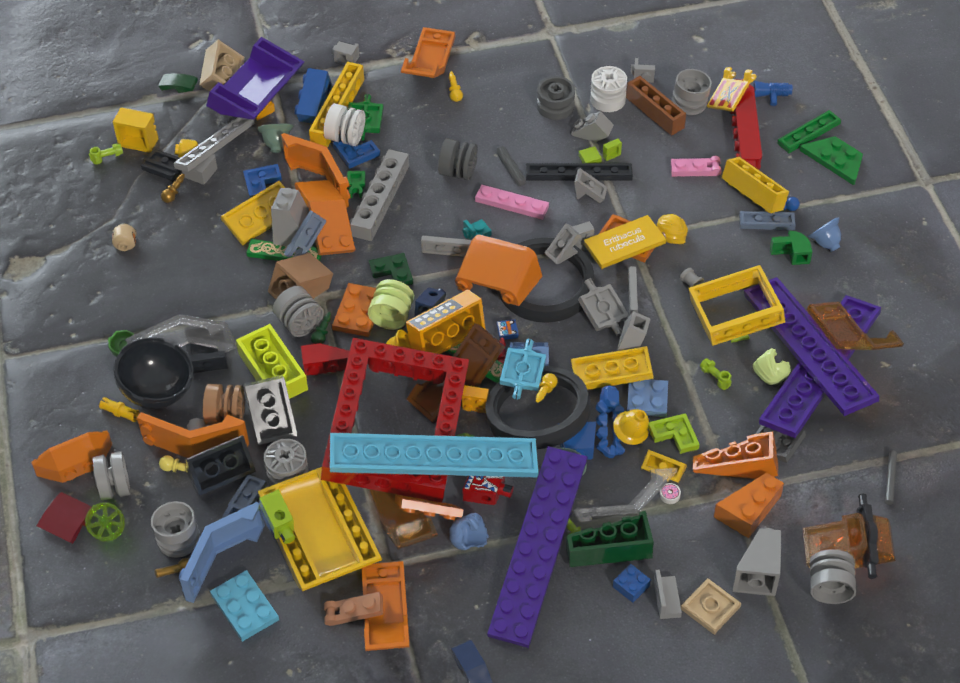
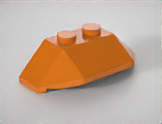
[31,430,112,483]

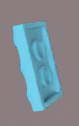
[210,570,279,642]

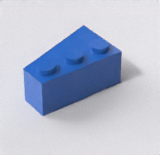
[295,68,333,124]

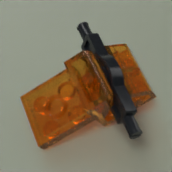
[803,493,896,579]

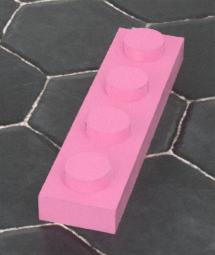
[475,185,549,220]

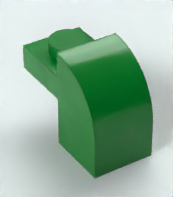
[770,231,812,265]

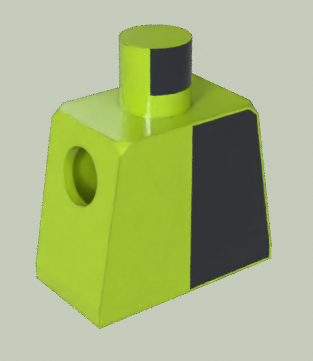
[259,489,295,544]

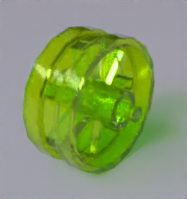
[85,502,125,541]

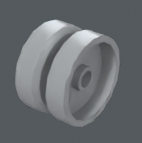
[93,451,131,501]

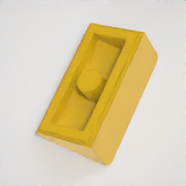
[641,450,687,483]

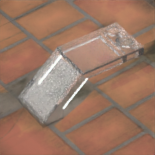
[126,314,237,353]
[572,468,677,522]

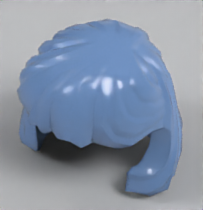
[450,513,489,550]

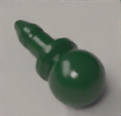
[311,312,331,344]

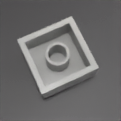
[572,221,594,249]

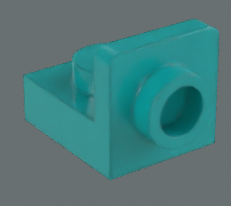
[462,219,492,240]

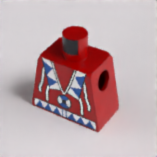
[463,476,514,505]

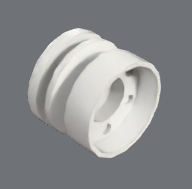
[590,66,627,112]
[324,103,365,146]

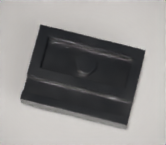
[141,149,180,181]

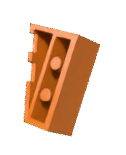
[714,473,784,538]

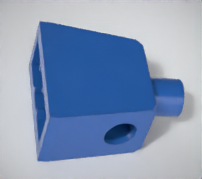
[558,421,596,460]

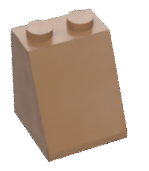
[268,253,333,299]

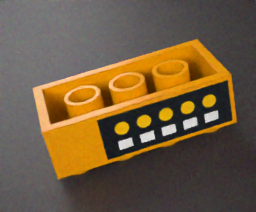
[406,289,486,354]

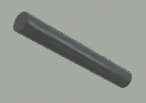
[885,450,897,505]

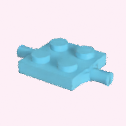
[500,339,546,400]

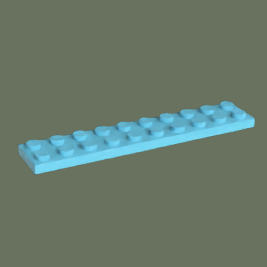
[330,433,538,477]

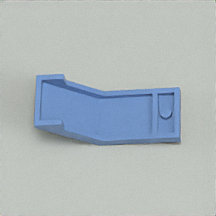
[179,502,265,603]

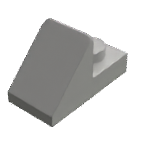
[574,168,607,203]
[545,223,581,264]

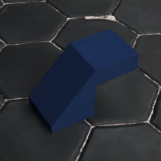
[451,640,493,683]

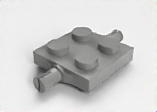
[578,278,629,336]

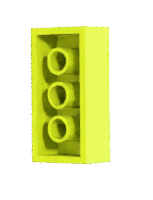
[236,324,308,399]

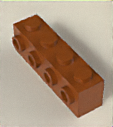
[626,76,686,136]

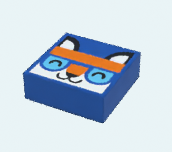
[497,319,518,340]

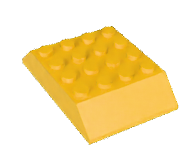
[258,467,382,591]

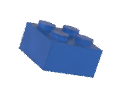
[613,564,651,603]

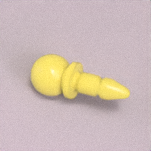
[159,455,188,472]

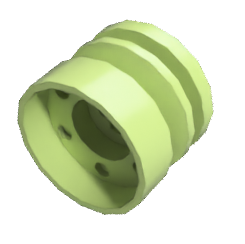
[367,280,414,330]

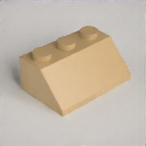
[199,39,245,91]

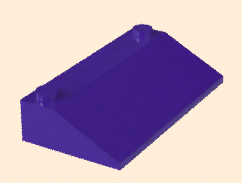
[206,37,305,120]

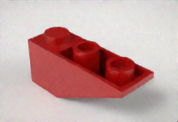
[301,343,350,376]

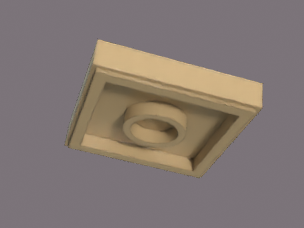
[681,578,741,635]

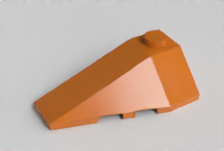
[693,431,778,479]

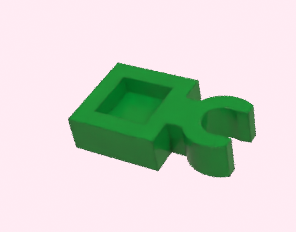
[347,171,366,198]

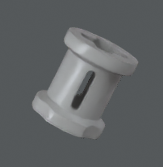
[680,268,705,287]

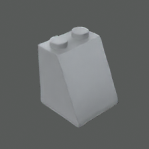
[271,188,309,248]
[733,528,781,596]

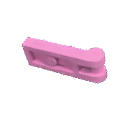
[670,156,722,177]

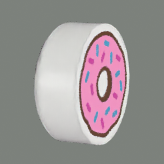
[660,483,681,504]

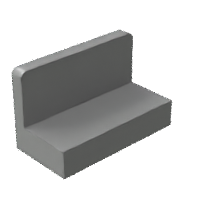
[654,569,682,619]

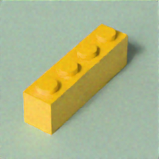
[722,157,789,213]

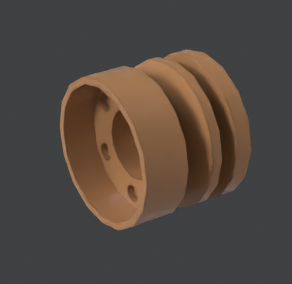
[203,384,245,425]

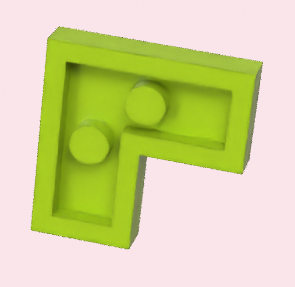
[648,413,700,454]

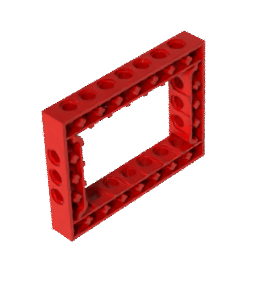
[321,338,469,503]

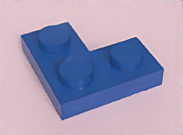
[333,140,380,169]
[243,164,282,198]

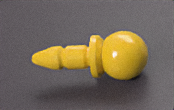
[449,71,463,102]
[536,373,558,403]

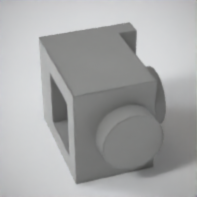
[332,41,360,65]

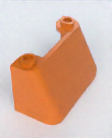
[455,235,543,306]

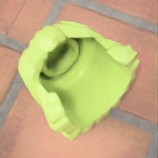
[753,348,791,385]

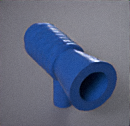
[753,81,793,106]

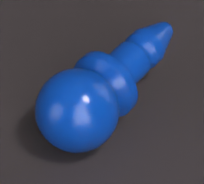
[784,197,800,211]

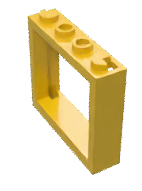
[689,265,785,346]

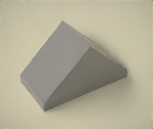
[182,154,217,185]

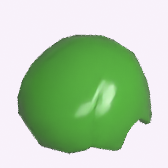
[108,330,138,357]

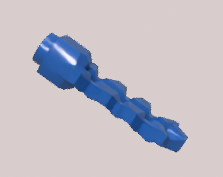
[596,386,625,459]

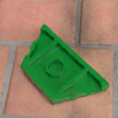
[800,136,863,185]

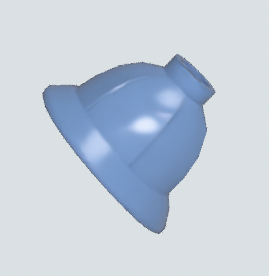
[808,217,841,252]

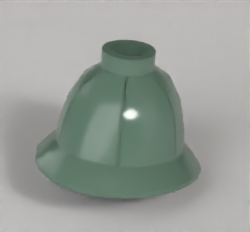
[257,124,294,153]

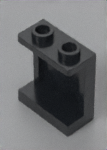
[184,321,228,373]

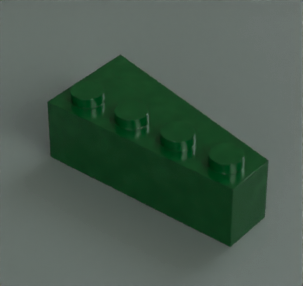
[566,510,654,567]

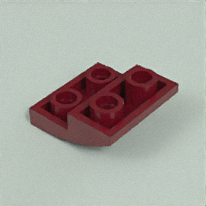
[36,492,96,544]

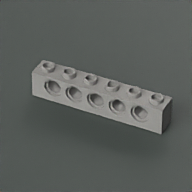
[349,149,409,241]

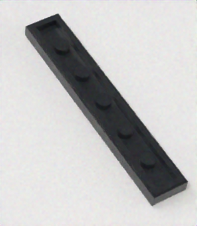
[526,163,633,181]

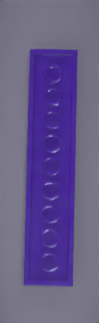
[744,277,879,416]
[759,295,881,438]
[487,446,588,648]

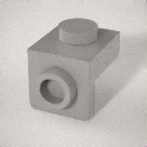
[631,58,655,83]

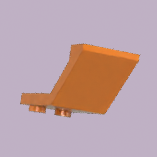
[401,27,456,78]
[281,133,350,208]
[294,180,355,255]
[137,412,249,458]
[361,561,410,651]

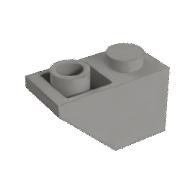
[571,111,614,142]
[617,311,650,351]

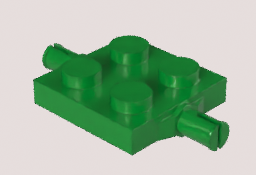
[348,94,384,141]

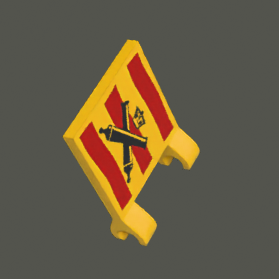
[707,67,757,111]

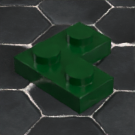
[369,253,413,286]

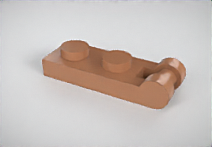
[324,592,383,626]

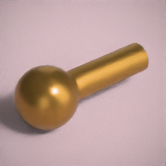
[155,558,190,578]

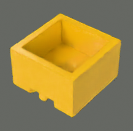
[113,108,159,153]

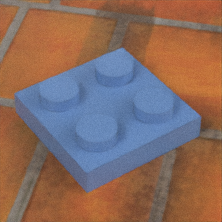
[627,380,668,417]

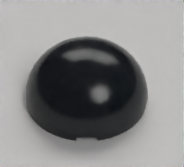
[114,338,193,409]

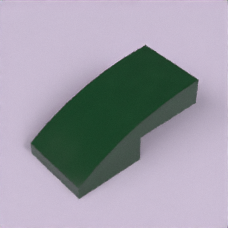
[158,73,198,93]

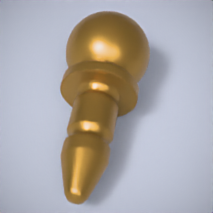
[161,174,185,203]

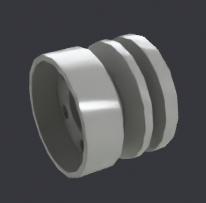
[671,69,712,115]
[273,286,324,337]
[264,439,309,486]
[151,501,200,558]
[810,549,856,604]

